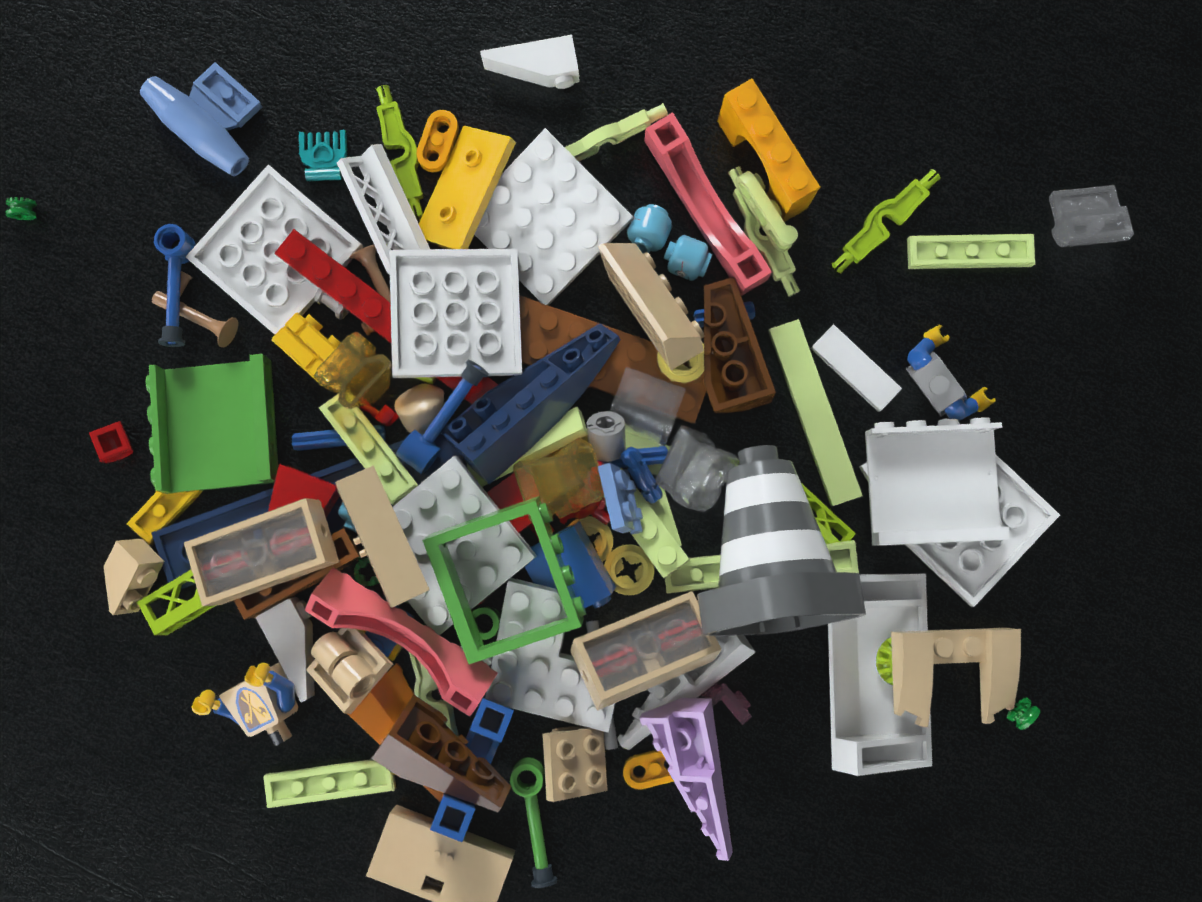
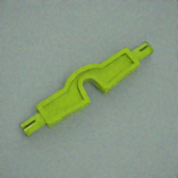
[376,85,424,220]
[832,169,940,274]

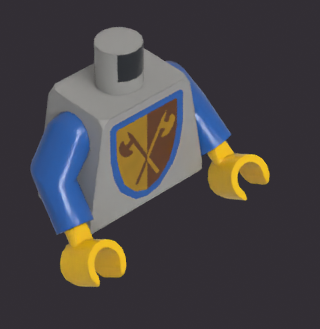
[906,324,995,421]

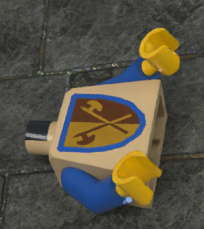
[192,662,298,746]

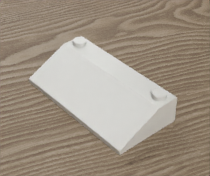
[828,574,932,776]

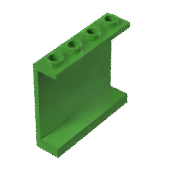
[146,354,278,494]

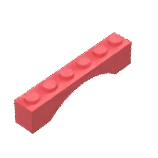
[644,113,772,296]
[304,567,498,717]

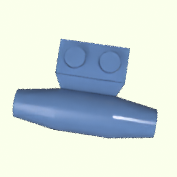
[140,63,262,176]

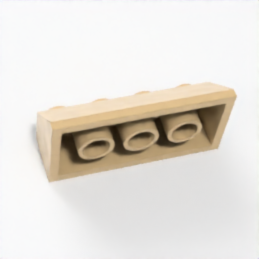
[598,243,705,370]

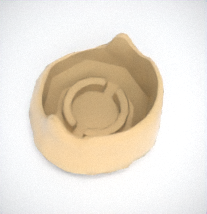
[394,383,445,434]

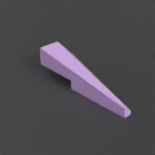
[639,698,732,861]

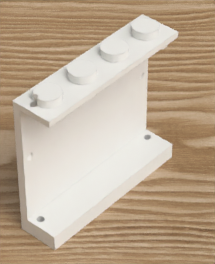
[865,418,1010,545]

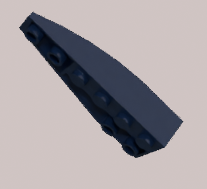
[441,323,621,485]

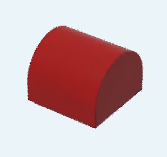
[89,421,134,463]

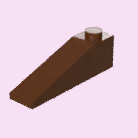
[704,277,776,413]
[372,695,511,812]

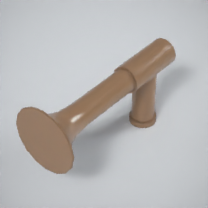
[349,245,391,336]
[152,271,238,348]

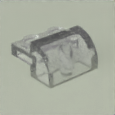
[1049,185,1134,247]
[610,367,686,446]

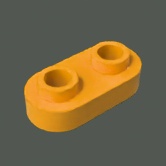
[416,110,459,172]
[623,750,674,790]

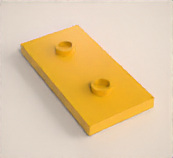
[419,126,516,249]

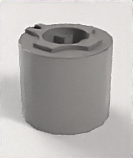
[586,411,626,462]

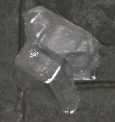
[655,426,739,512]

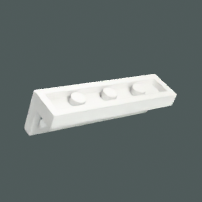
[337,144,431,274]

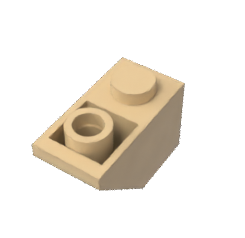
[104,539,165,615]

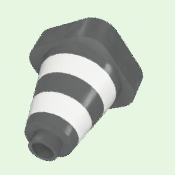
[697,445,866,636]

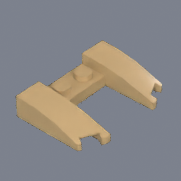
[891,628,1021,727]

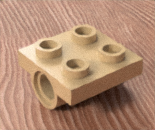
[306,628,393,714]
[543,726,607,802]

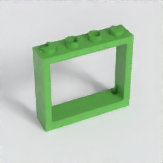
[422,496,586,664]

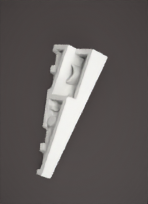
[617,635,755,750]

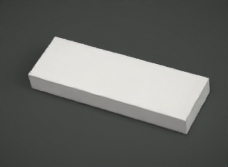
[810,324,902,412]

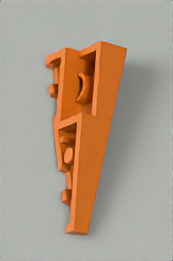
[348,663,444,802]

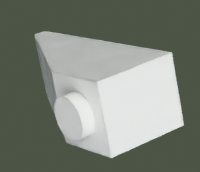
[480,35,579,89]
[256,597,314,702]

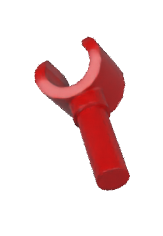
[355,399,399,426]

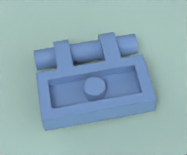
[598,463,643,534]

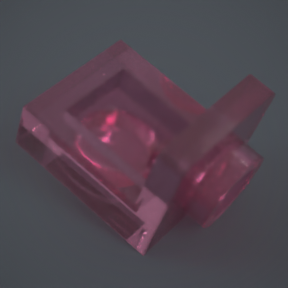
[702,683,752,725]

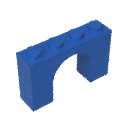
[430,698,514,842]

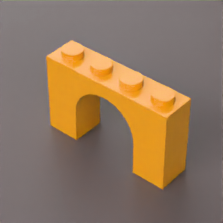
[717,78,820,222]

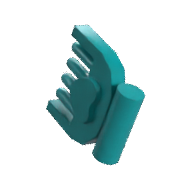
[299,130,347,181]

